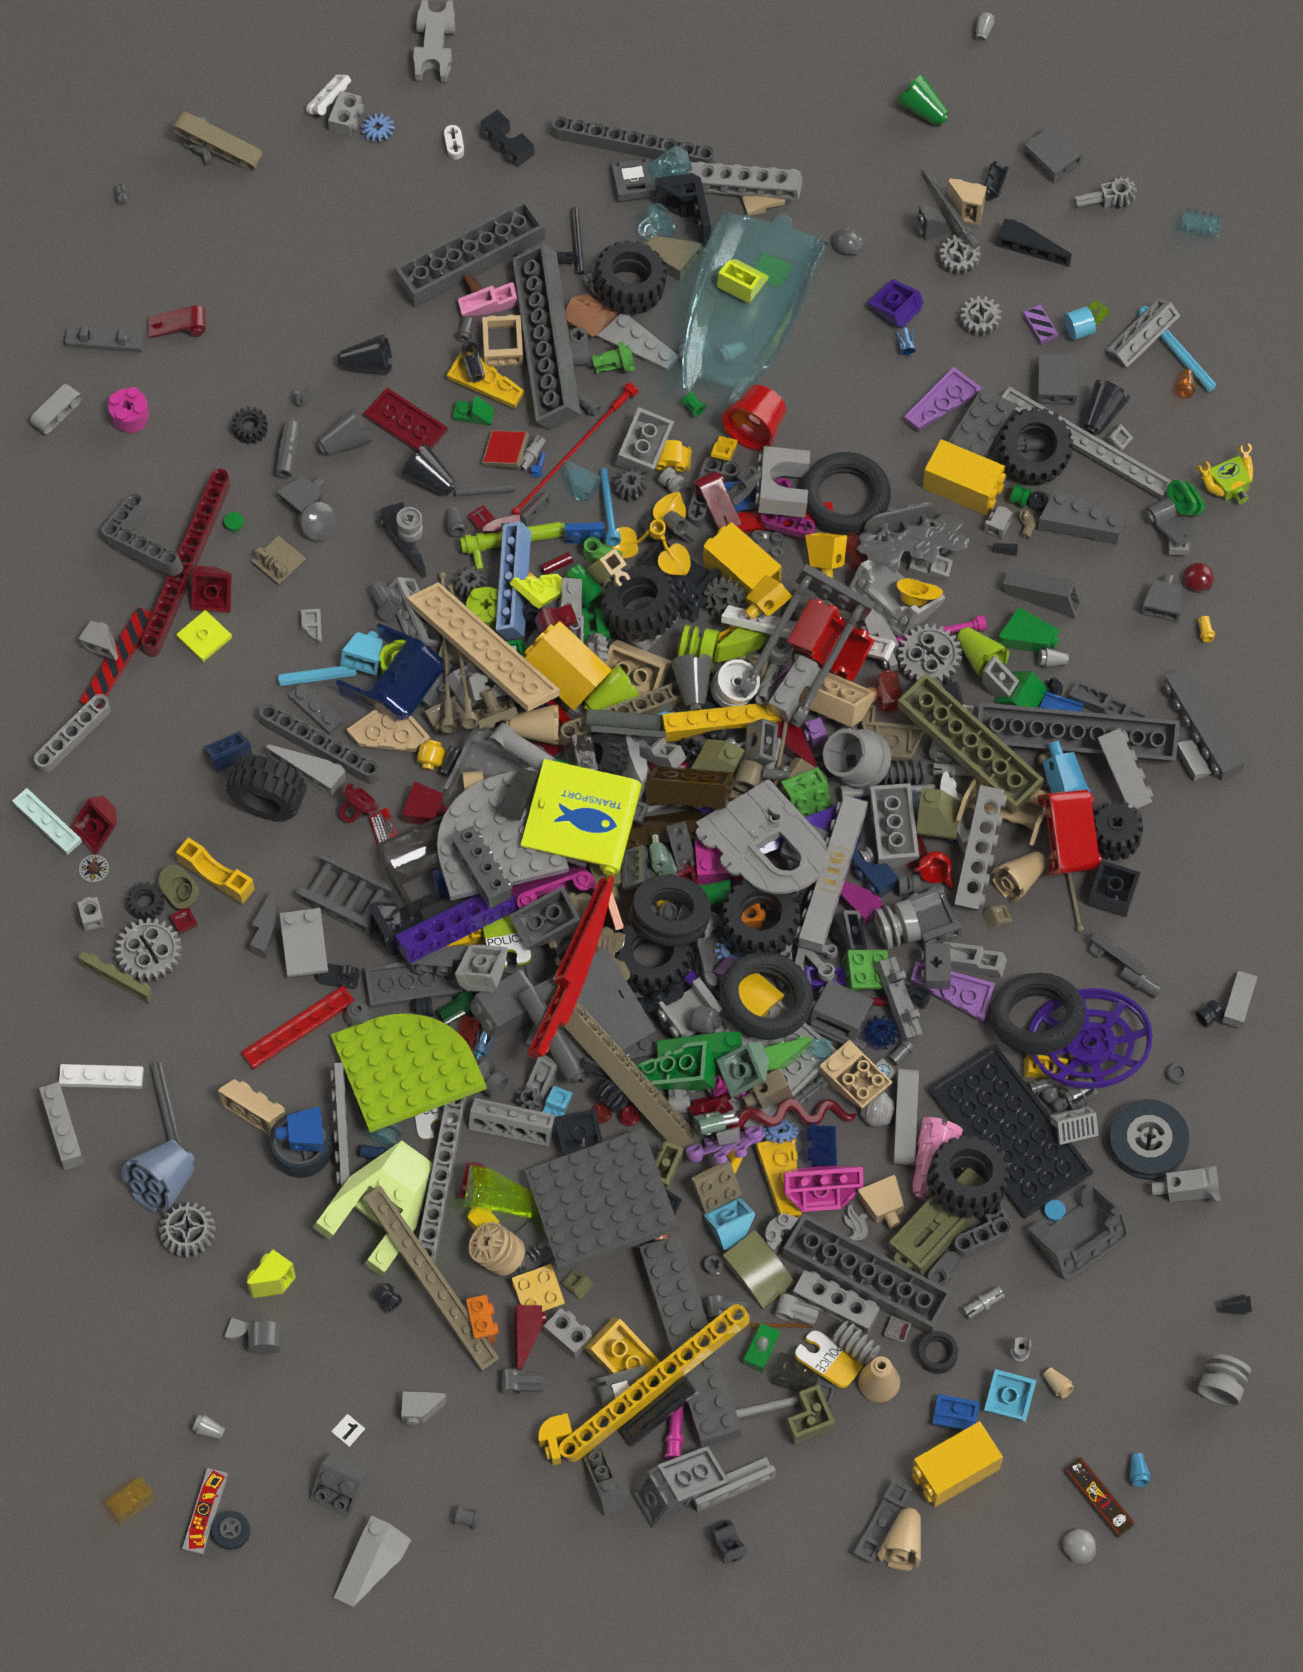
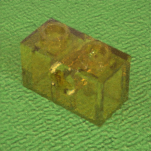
[105,1476,155,1525]

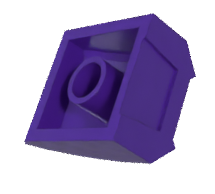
[867,279,923,327]

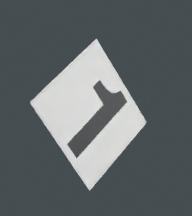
[331,1414,365,1447]

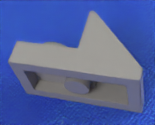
[524,1055,558,1099]

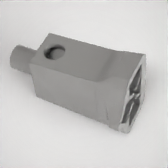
[1152,1165,1220,1202]

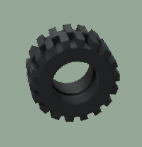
[576,732,629,776]

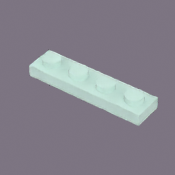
[12,788,82,855]

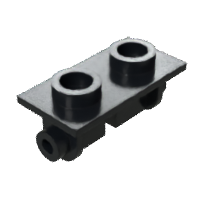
[984,161,1009,201]

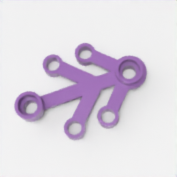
[686,1126,765,1164]

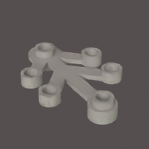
[780,937,838,982]

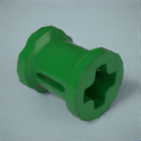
[681,392,707,417]

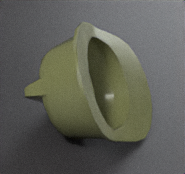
[159,864,199,909]

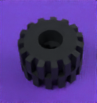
[1093,800,1143,861]

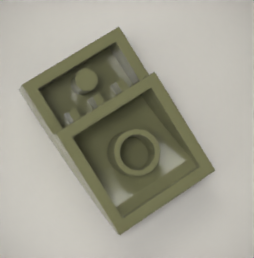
[723,1230,795,1309]

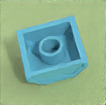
[984,1369,1036,1422]

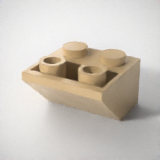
[947,178,987,226]

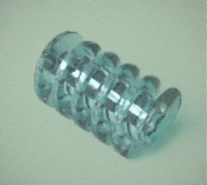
[1180,207,1221,237]

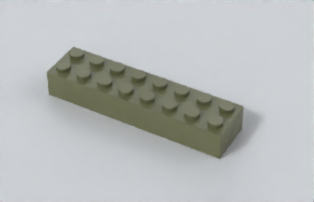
[898,673,1044,814]

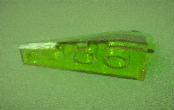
[464,1165,542,1221]

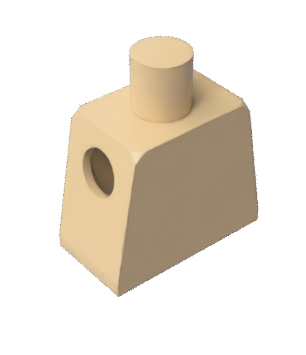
[858,1175,904,1229]

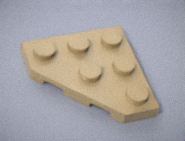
[347,696,431,752]

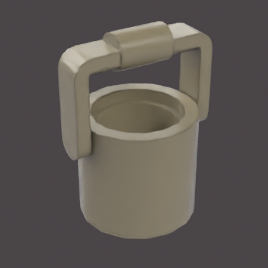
[730,760,764,801]

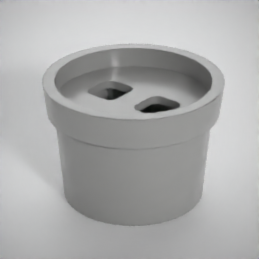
[823,729,891,789]

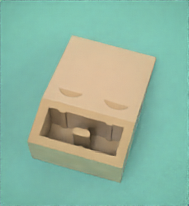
[819,1040,892,1109]

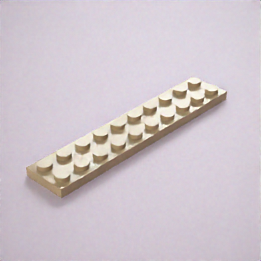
[407,582,560,711]

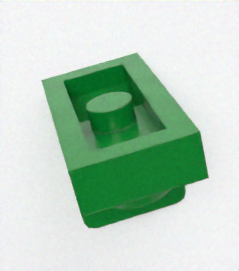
[453,396,495,426]

